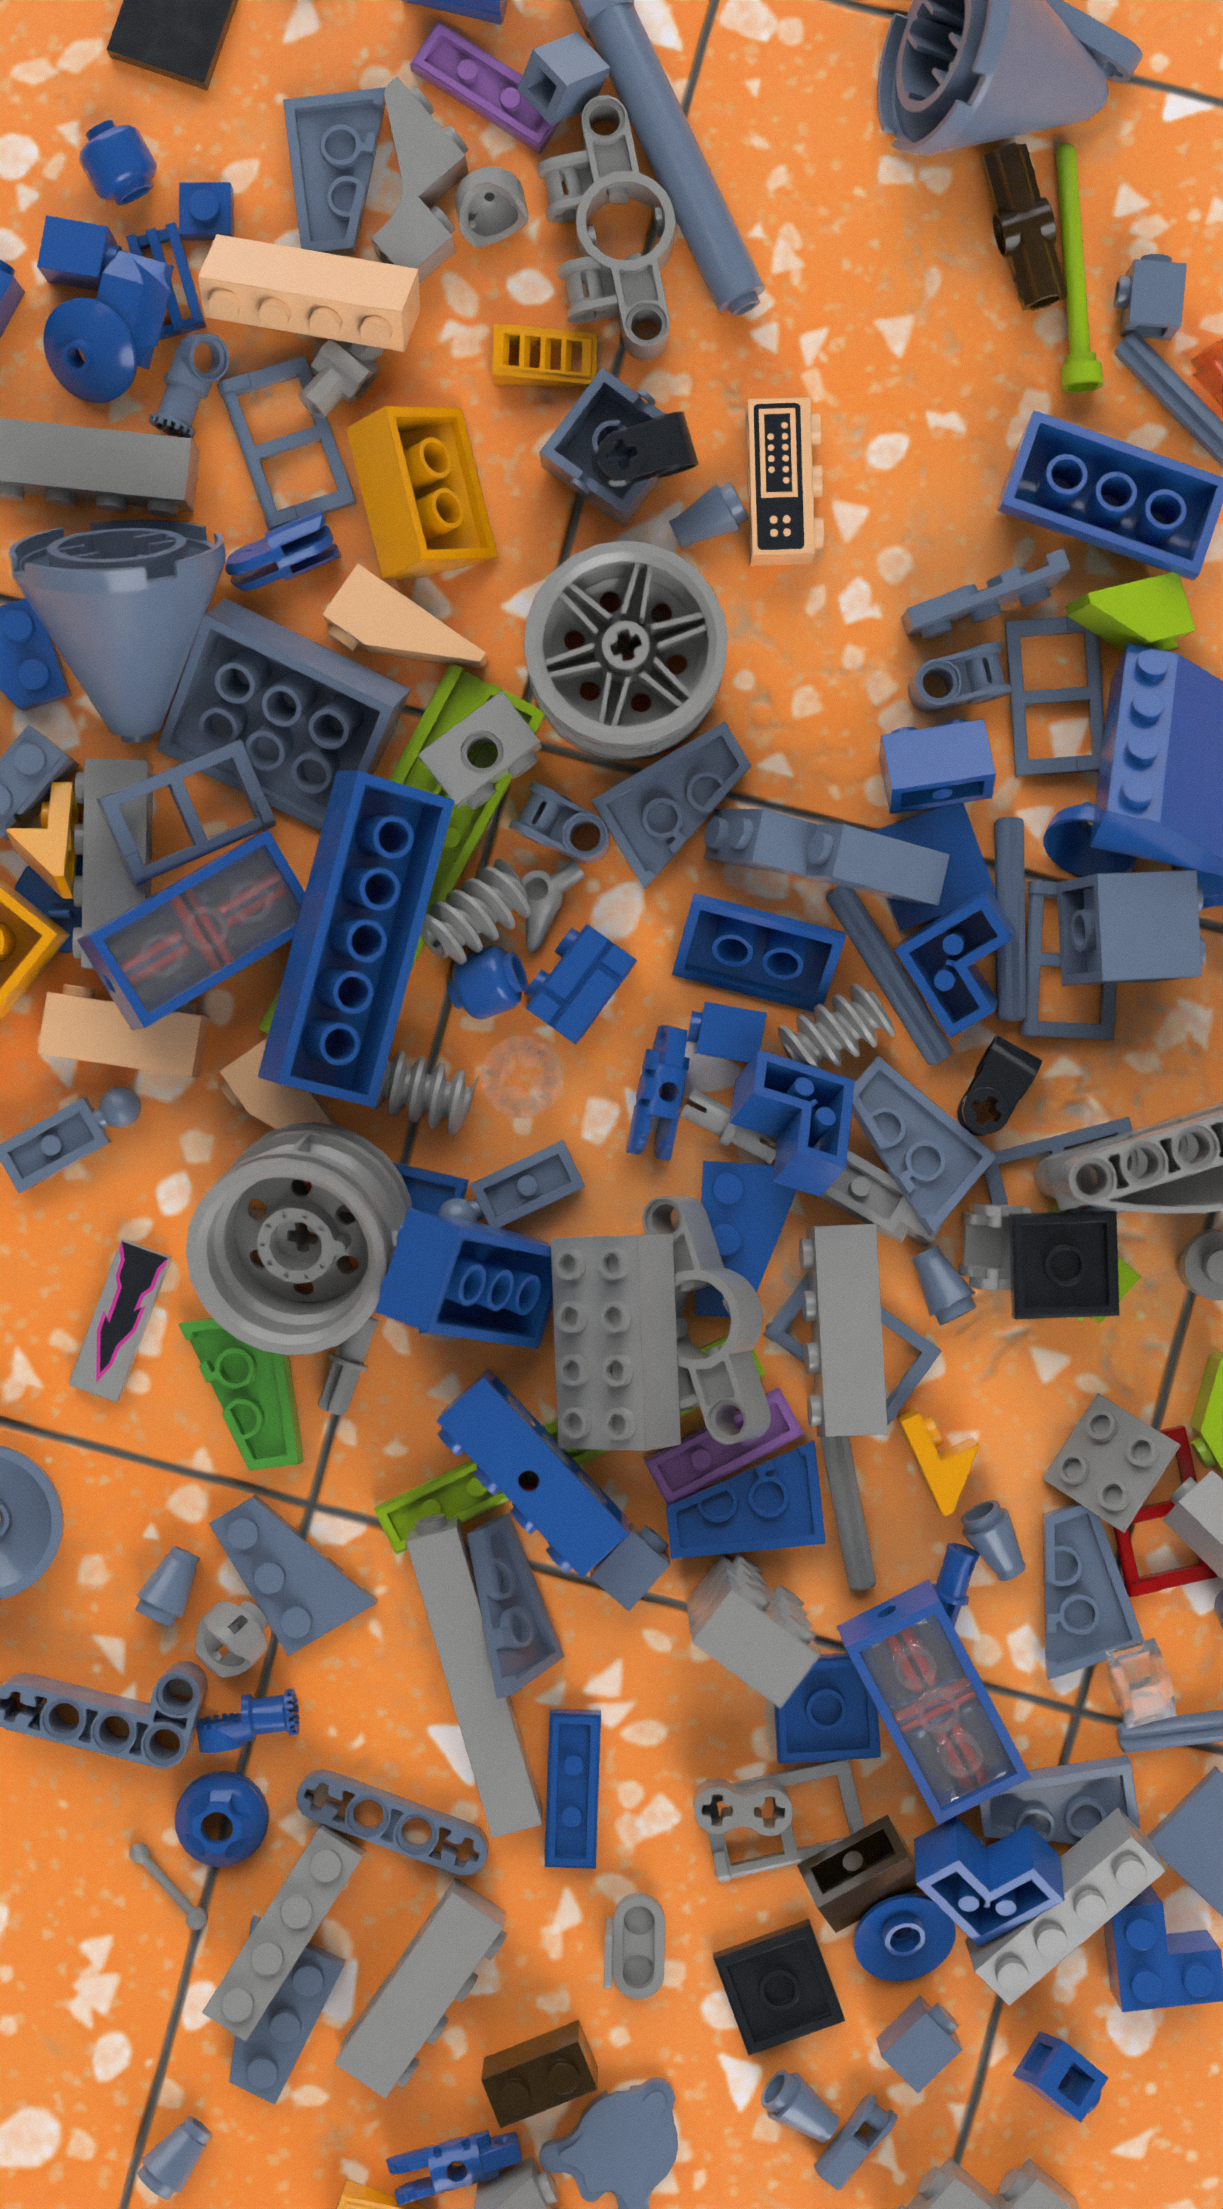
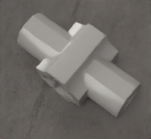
[298,339,386,419]

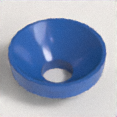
[1043,802,1138,877]
[175,1771,269,1867]

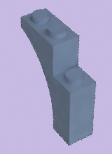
[704,809,950,906]

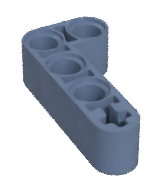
[0,1661,208,1769]

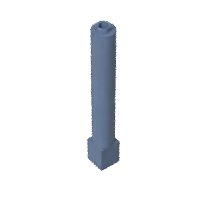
[570,0,765,316]

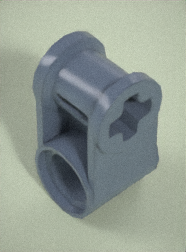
[908,642,1013,713]
[508,781,610,864]

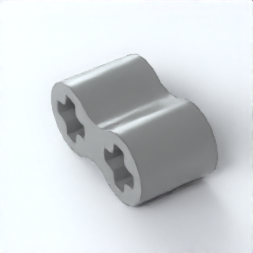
[693,1777,793,1836]

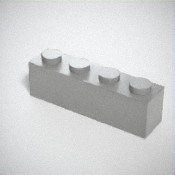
[0,418,200,518]
[72,759,153,970]
[799,1224,888,1437]
[965,1808,1166,2006]
[201,1824,366,2042]
[334,1877,507,2099]

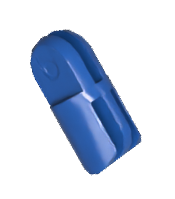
[225,509,342,591]

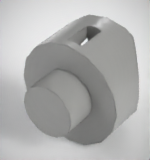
[455,167,529,248]
[1178,1230,1223,1301]
[195,1601,268,1678]

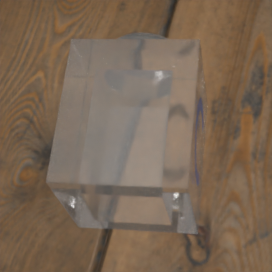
[1105,1638,1176,1729]

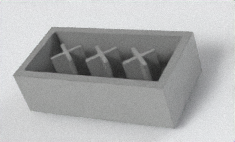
[551,1234,681,1451]
[686,1553,820,1708]

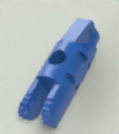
[626,1025,690,1161]
[386,2130,522,2205]

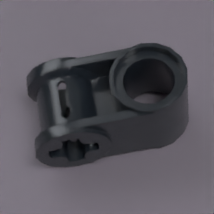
[592,411,699,488]
[957,1035,1042,1137]

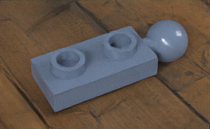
[0,1087,141,1193]
[437,1140,585,1228]

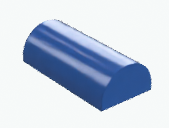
[996,410,1223,581]

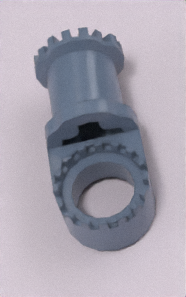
[149,333,230,439]

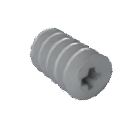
[420,858,531,965]
[778,983,896,1070]
[369,1050,479,1135]

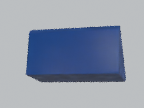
[672,893,846,1012]

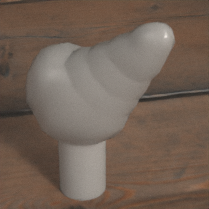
[521,860,586,953]

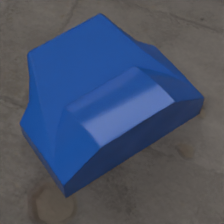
[96,250,174,369]

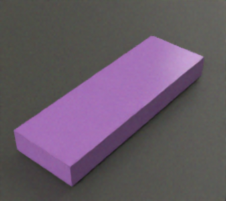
[410,21,562,154]
[643,1387,804,1506]

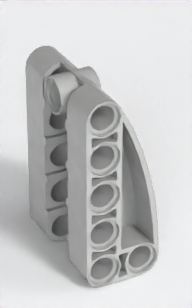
[1034,1102,1223,1214]

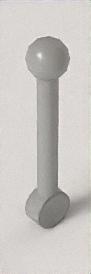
[129,1843,208,1930]

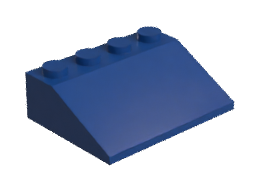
[1090,643,1223,876]

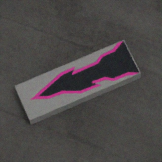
[68,1239,173,1402]

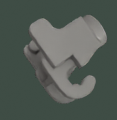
[958,1204,1032,1290]

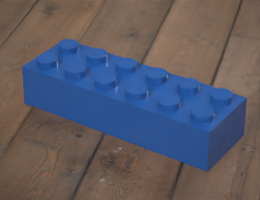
[258,771,455,1108]

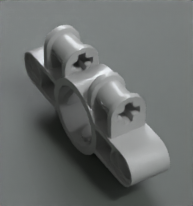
[536,95,675,361]
[642,1195,771,1445]

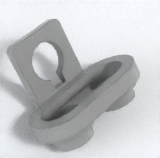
[604,1892,665,1999]

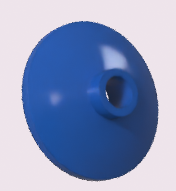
[43,297,137,403]
[853,1894,956,1981]

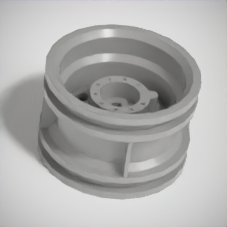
[524,540,728,762]
[186,1122,412,1355]

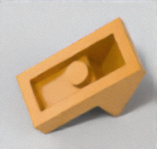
[6,782,82,899]
[896,1408,979,1517]

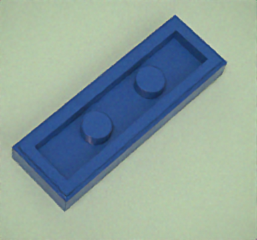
[544,1709,601,1869]

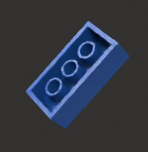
[375,1208,553,1349]

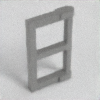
[703,1760,865,1883]

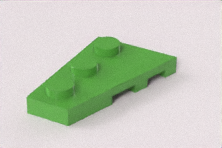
[178,1318,304,1471]

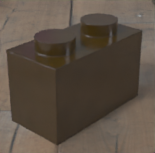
[797,1814,919,1933]
[481,2020,598,2129]

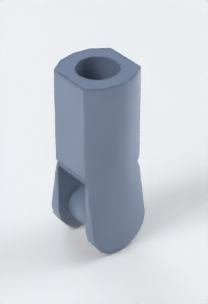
[814,2093,897,2190]

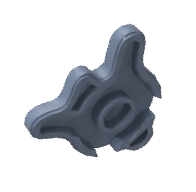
[539,2077,678,2209]

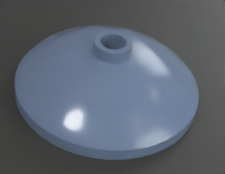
[0,1445,64,1600]

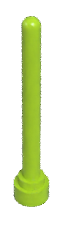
[1055,143,1103,393]

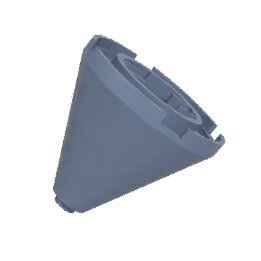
[877,0,1108,156]
[9,519,226,743]

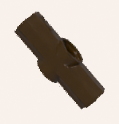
[981,142,1067,311]

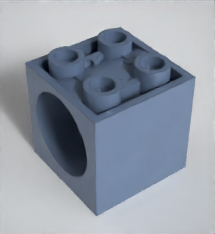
[1057,870,1206,986]

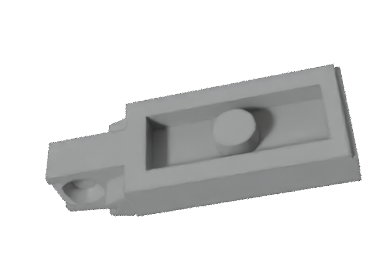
[818,1150,943,1247]

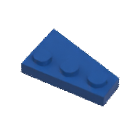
[694,1161,797,1317]
[666,1440,826,1559]

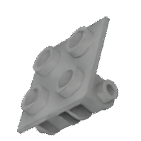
[1042,1393,1181,1533]

